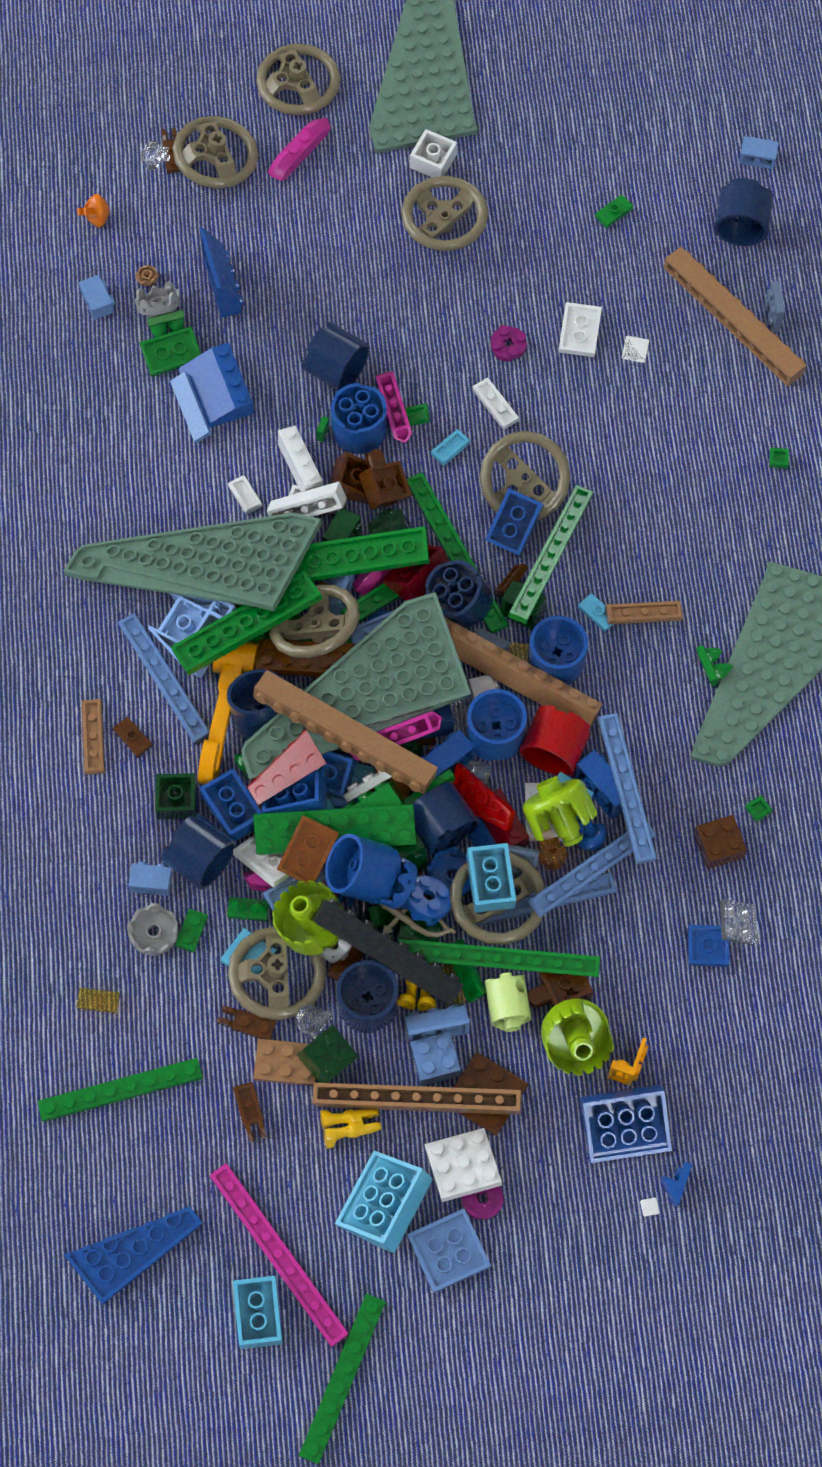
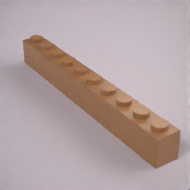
[664,247,806,387]
[444,617,603,728]
[253,670,438,794]
[312,1083,522,1115]

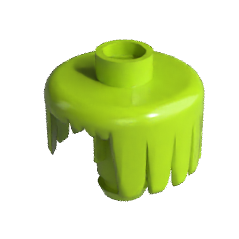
[523,776,597,847]
[273,880,345,956]
[541,999,614,1076]

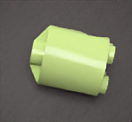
[485,972,532,1032]

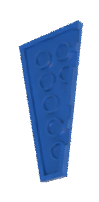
[63,1206,203,1305]

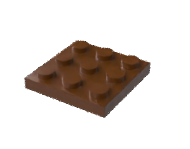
[453,1052,529,1137]

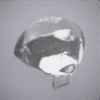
[141,141,170,171]
[465,759,491,787]
[296,1005,333,1040]

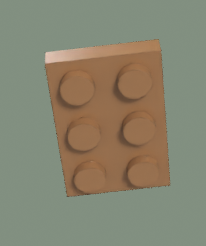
[253,1039,316,1086]

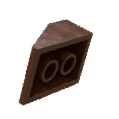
[329,452,384,508]

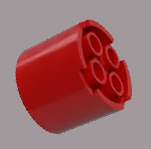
[519,705,591,776]

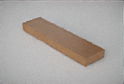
[605,601,683,625]
[81,699,105,775]

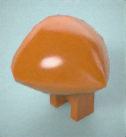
[77,193,110,228]

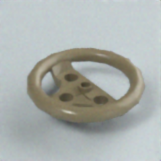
[256,43,341,116]
[172,116,259,189]
[401,175,489,252]
[479,431,571,520]
[269,584,360,658]
[450,852,546,945]
[227,926,327,1020]

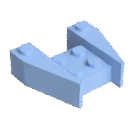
[148,594,237,678]

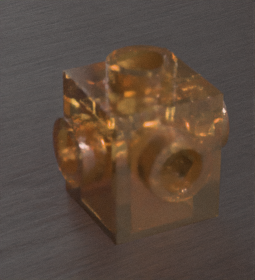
[538,837,568,871]

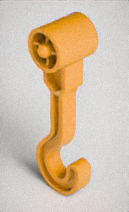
[198,642,259,785]

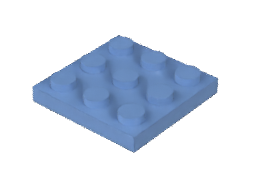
[407,1208,491,1294]

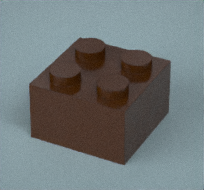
[694,815,747,869]

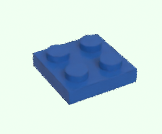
[688,925,729,967]

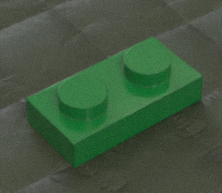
[175,909,208,953]

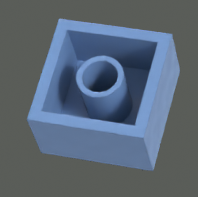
[410,1031,461,1086]

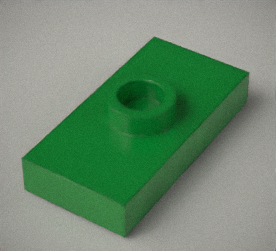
[595,194,633,229]
[405,403,430,426]

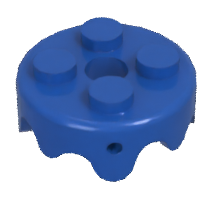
[428,847,471,897]
[379,857,418,909]
[400,875,451,927]

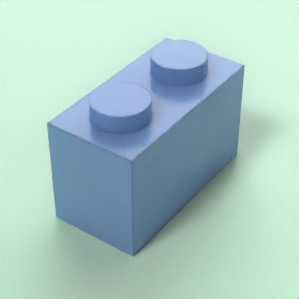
[739,136,779,169]
[78,274,115,320]
[128,862,173,896]

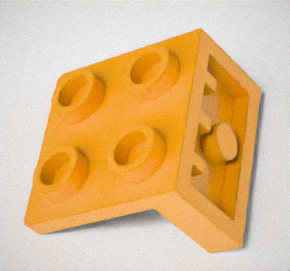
[607,1037,649,1086]

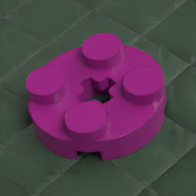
[490,325,527,362]
[462,1186,503,1220]

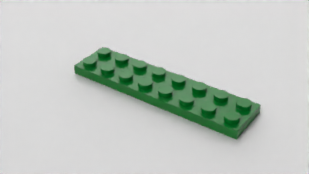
[293,526,430,581]
[170,571,323,676]
[253,803,417,855]

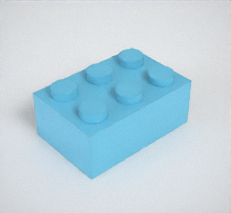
[466,843,516,913]
[233,1276,283,1349]

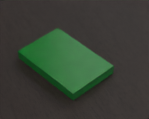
[139,326,201,377]

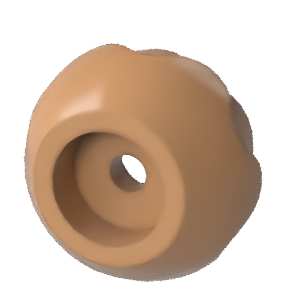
[136,265,159,287]

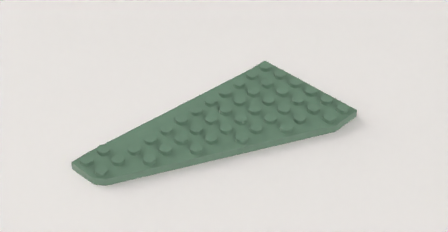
[369,0,478,154]
[63,513,322,611]
[690,561,822,767]
[242,592,471,782]

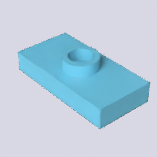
[431,429,470,466]
[578,593,614,632]

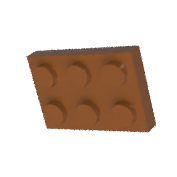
[277,815,340,884]

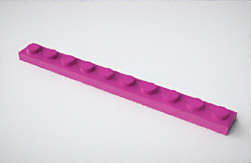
[209,1163,349,1348]

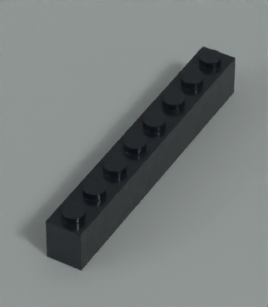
[311,898,464,1006]

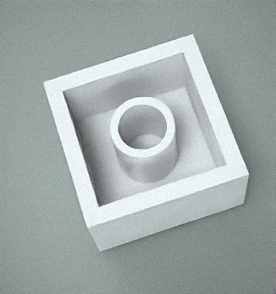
[410,129,457,177]

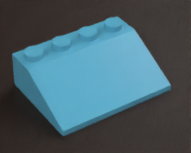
[335,1150,433,1253]

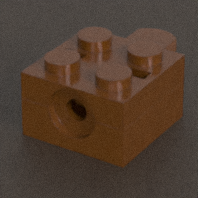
[359,449,412,510]
[528,972,593,1008]

